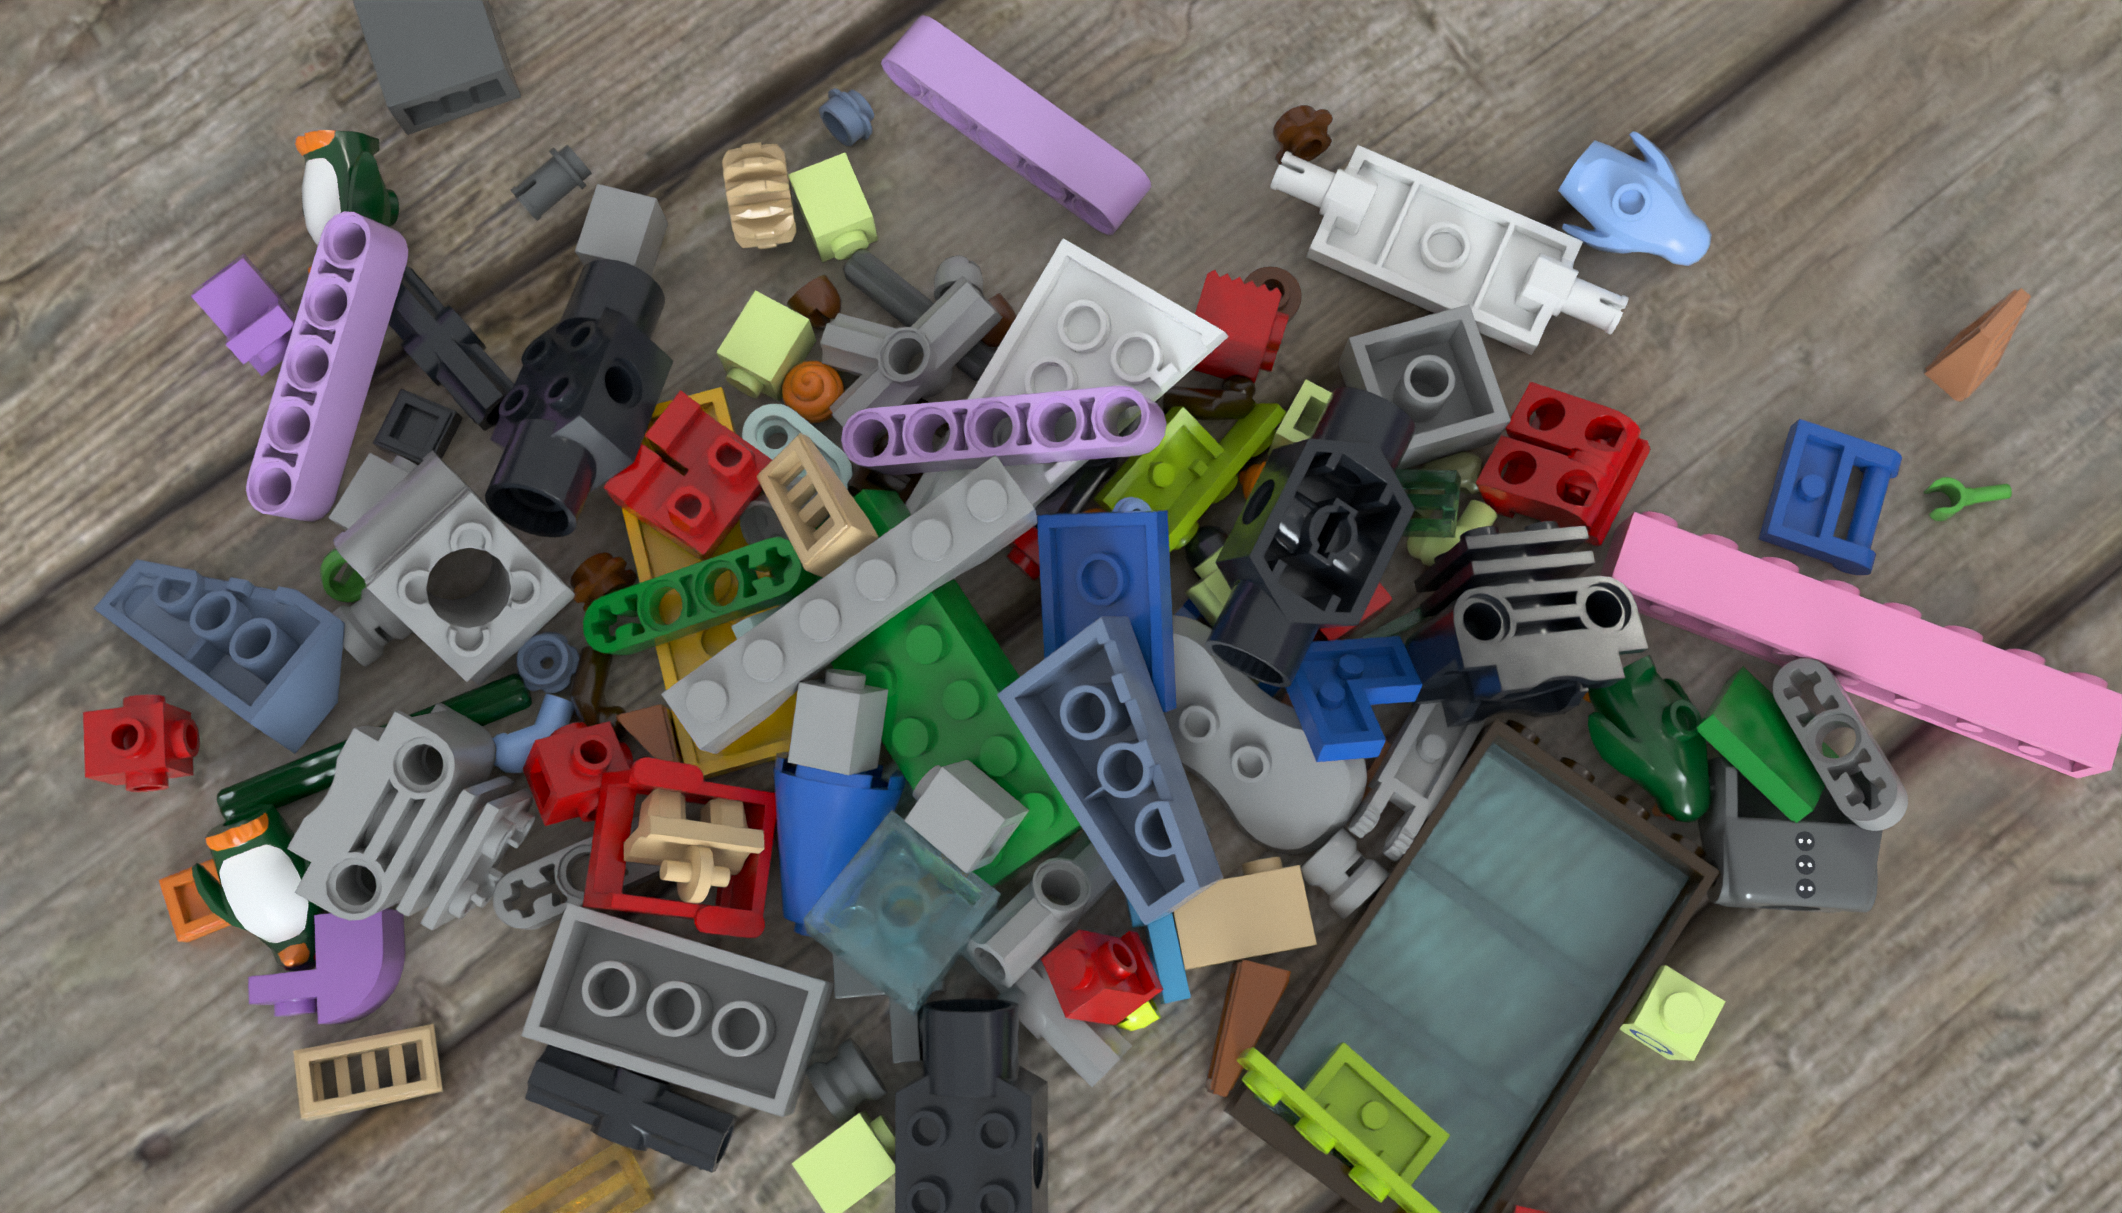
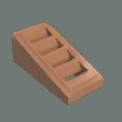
[1924,288,2031,402]

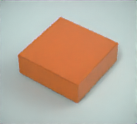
[159,859,230,942]

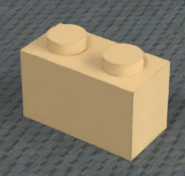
[1172,857,1317,971]

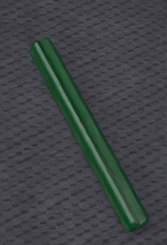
[217,673,532,820]

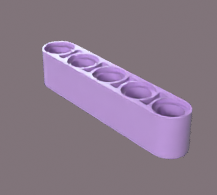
[881,15,1151,235]
[246,211,408,522]
[841,386,1166,475]

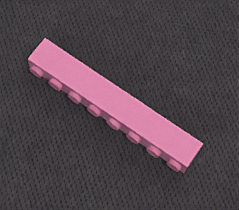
[1600,511,2122,779]

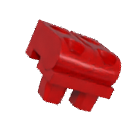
[1476,381,1651,546]
[603,390,772,561]

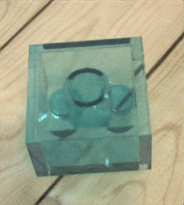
[803,810,1001,1017]

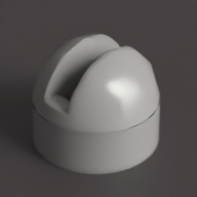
[934,255,983,301]

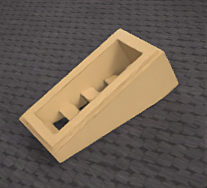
[756,433,879,578]
[293,1024,443,1121]

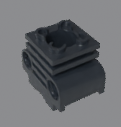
[1404,521,1648,727]

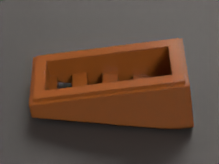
[1205,959,1291,1097]

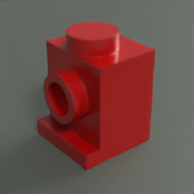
[1041,929,1164,1025]

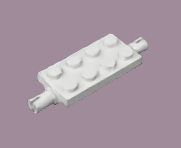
[1270,145,1629,355]

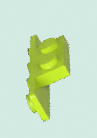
[1094,403,1287,554]
[1236,1042,1450,1213]

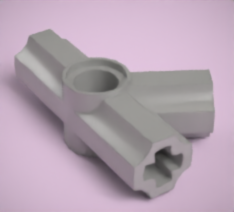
[820,276,1003,444]

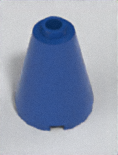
[773,752,906,938]

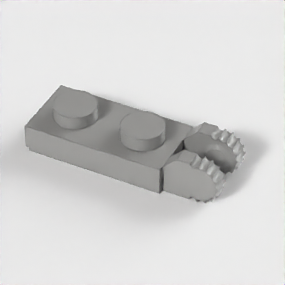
[1348,703,1487,862]

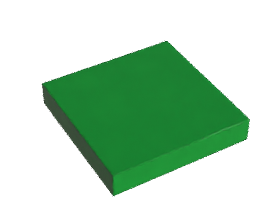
[1697,666,1839,823]

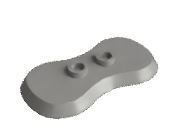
[1163,615,1367,855]

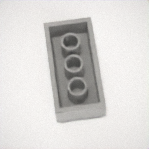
[521,903,834,1117]

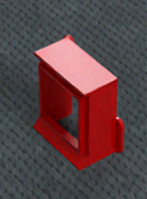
[582,757,776,938]

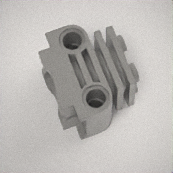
[333,450,575,686]
[287,703,535,930]

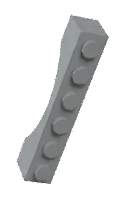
[661,455,1038,754]

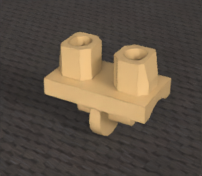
[624,789,765,904]

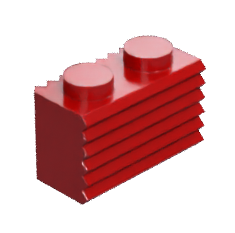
[1192,270,1289,384]

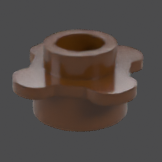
[1273,105,1333,165]
[570,552,637,613]

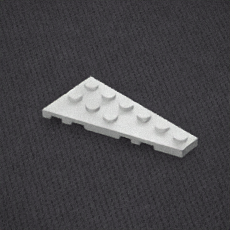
[905,238,1229,578]

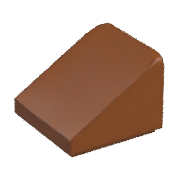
[616,704,684,763]

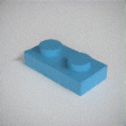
[1124,894,1191,1004]

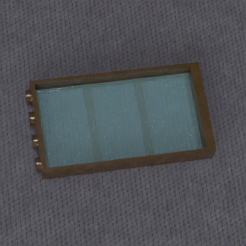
[1224,718,1720,1213]

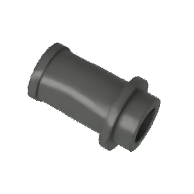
[510,145,592,221]

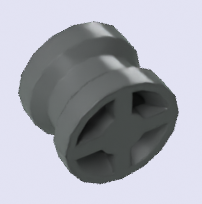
[805,1038,888,1125]

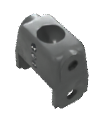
[1698,757,1883,913]

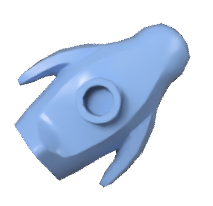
[1558,131,1712,266]

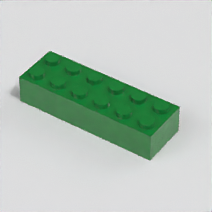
[771,489,1083,894]

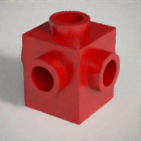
[83,694,200,792]
[523,721,634,826]

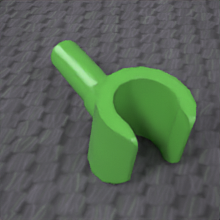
[1923,477,2012,521]

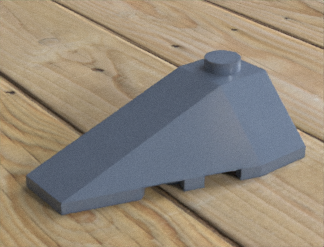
[93,559,345,754]

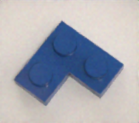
[1285,636,1423,762]

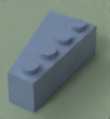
[997,616,1223,926]

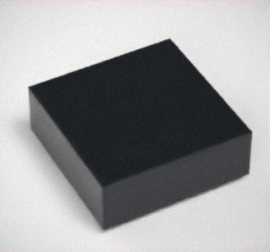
[373,389,463,465]

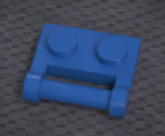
[1758,419,1902,575]

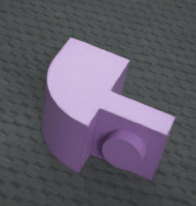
[191,253,297,376]
[248,909,405,1024]

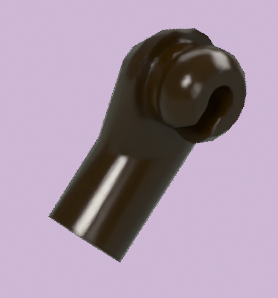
[1163,375,1256,420]
[570,646,626,740]

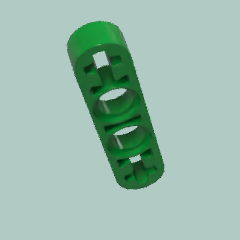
[583,537,816,656]

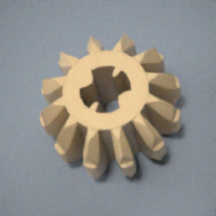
[722,142,797,250]

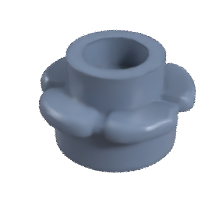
[819,88,874,146]
[516,632,579,694]

